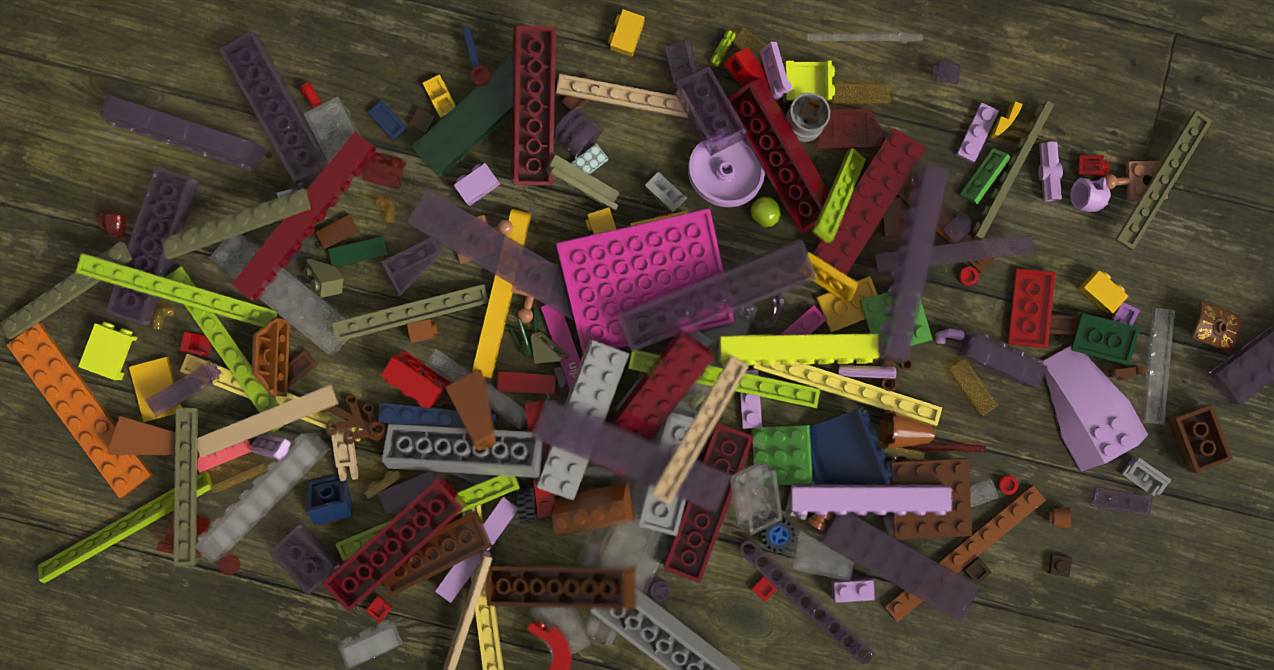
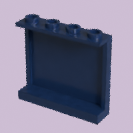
[809,407,893,485]

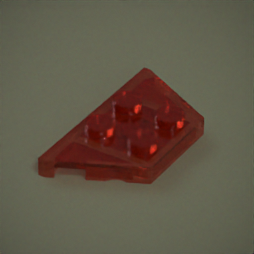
[815,109,885,149]

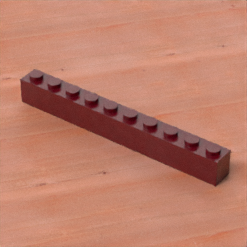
[231,131,377,300]

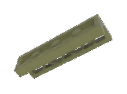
[544,155,620,210]

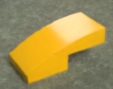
[423,74,457,118]
[990,101,1023,139]

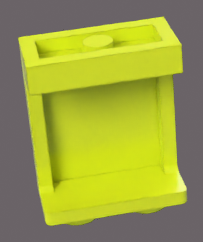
[783,60,835,102]
[79,322,137,380]

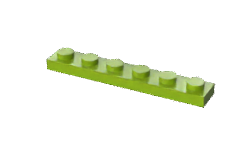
[813,148,866,243]

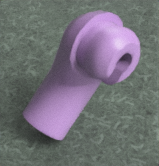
[935,328,964,344]

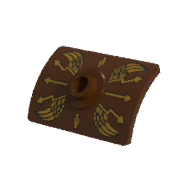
[1191,301,1241,352]

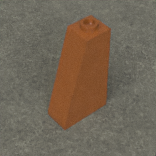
[445,369,496,451]
[107,416,176,455]

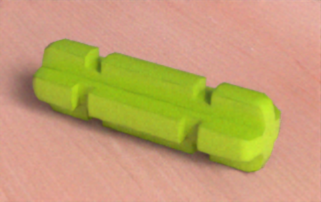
[710,30,736,66]

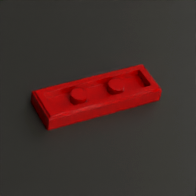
[497,371,556,395]

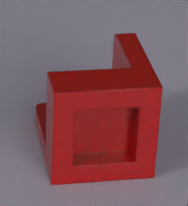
[180,332,211,356]

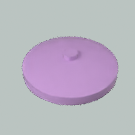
[688,134,765,207]

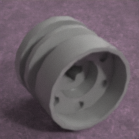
[785,93,830,142]

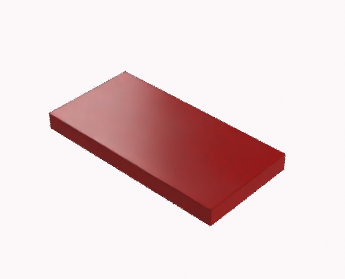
[1008,268,1056,349]

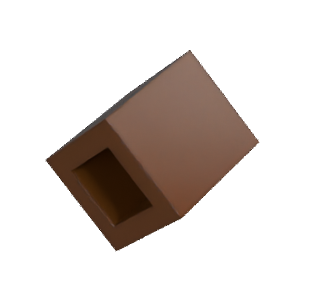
[407,319,438,343]

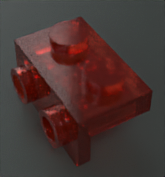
[362,153,406,190]

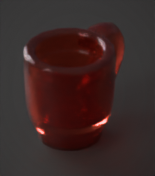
[97,212,127,238]

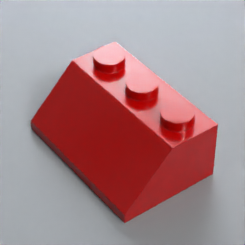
[381,350,451,408]

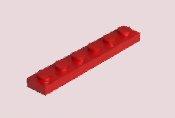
[525,400,555,518]

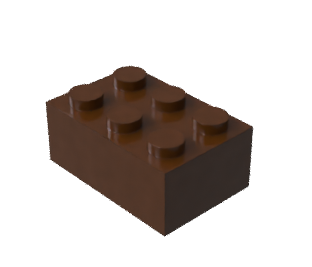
[1167,404,1233,473]

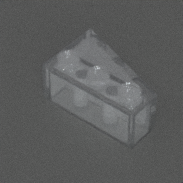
[790,529,854,582]
[336,620,403,669]

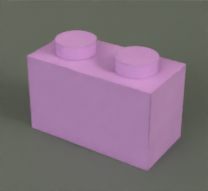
[454,163,500,206]
[831,577,875,602]

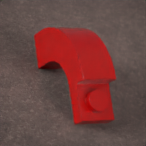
[527,619,572,670]

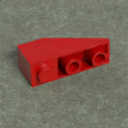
[724,47,771,92]

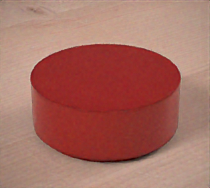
[958,266,979,286]
[997,475,1018,495]

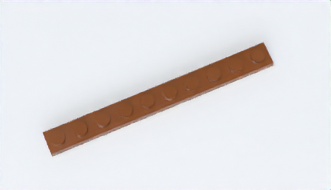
[884,485,1046,622]

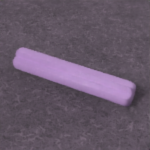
[839,365,896,379]

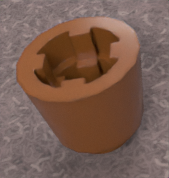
[1048,507,1071,529]

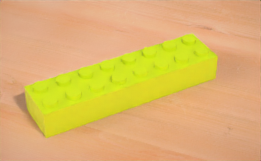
[717,334,879,366]

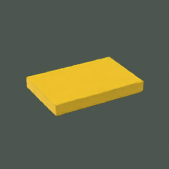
[801,252,858,304]
[816,276,878,333]
[129,357,182,422]

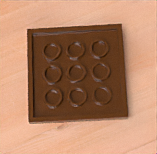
[890,458,972,540]

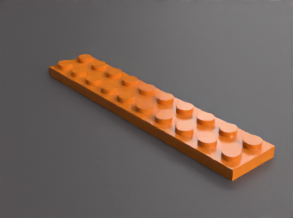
[7,322,153,498]

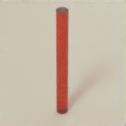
[908,443,986,453]

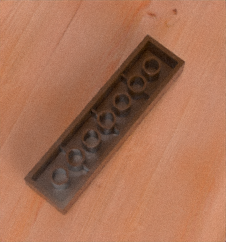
[486,564,637,610]

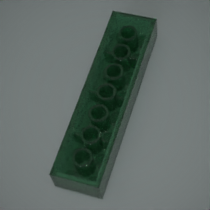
[412,54,513,178]

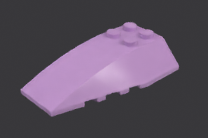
[1041,345,1148,472]

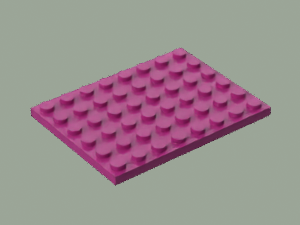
[557,208,734,354]

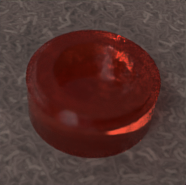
[470,65,491,86]
[219,555,241,575]

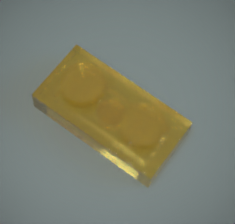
[883,444,925,461]
[364,469,404,499]

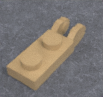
[331,428,358,481]

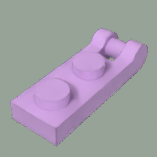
[760,42,792,99]

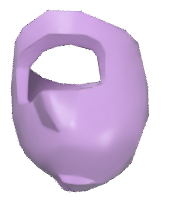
[1070,177,1111,212]

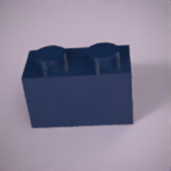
[307,475,352,525]

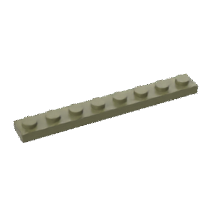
[972,101,1054,241]
[1115,110,1212,251]
[161,189,311,259]
[1,242,132,340]
[332,284,489,342]
[174,408,198,566]

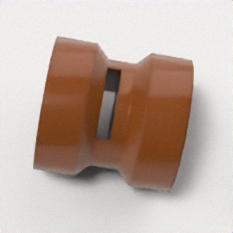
[806,511,832,531]

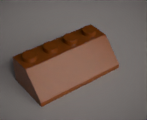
[552,482,635,536]

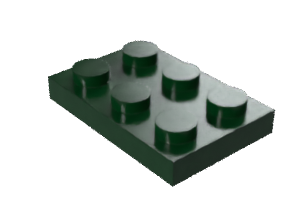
[1070,313,1140,365]

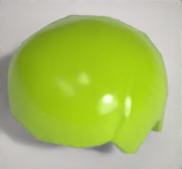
[751,197,781,227]

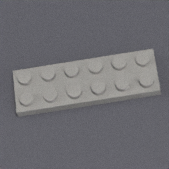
[638,413,697,536]

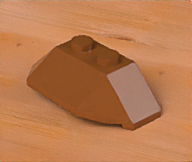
[252,318,290,397]

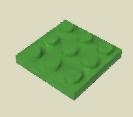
[860,285,933,355]
[752,425,813,485]

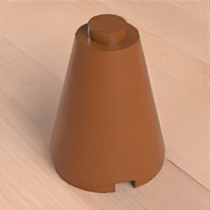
[878,410,935,449]

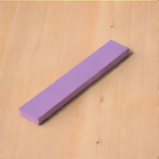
[435,497,518,603]

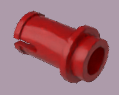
[300,82,322,108]

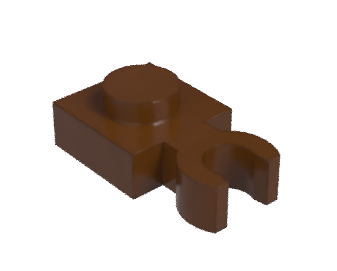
[1109,366,1148,381]

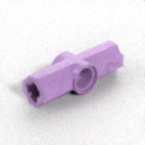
[1038,142,1063,202]

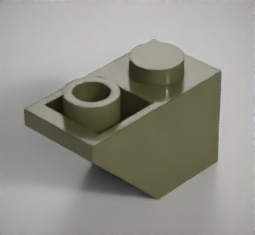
[303,259,344,298]

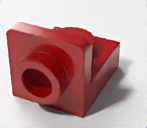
[1079,155,1109,177]

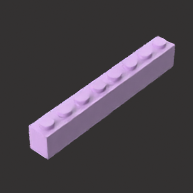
[791,485,951,515]

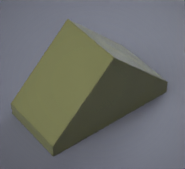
[531,332,569,364]

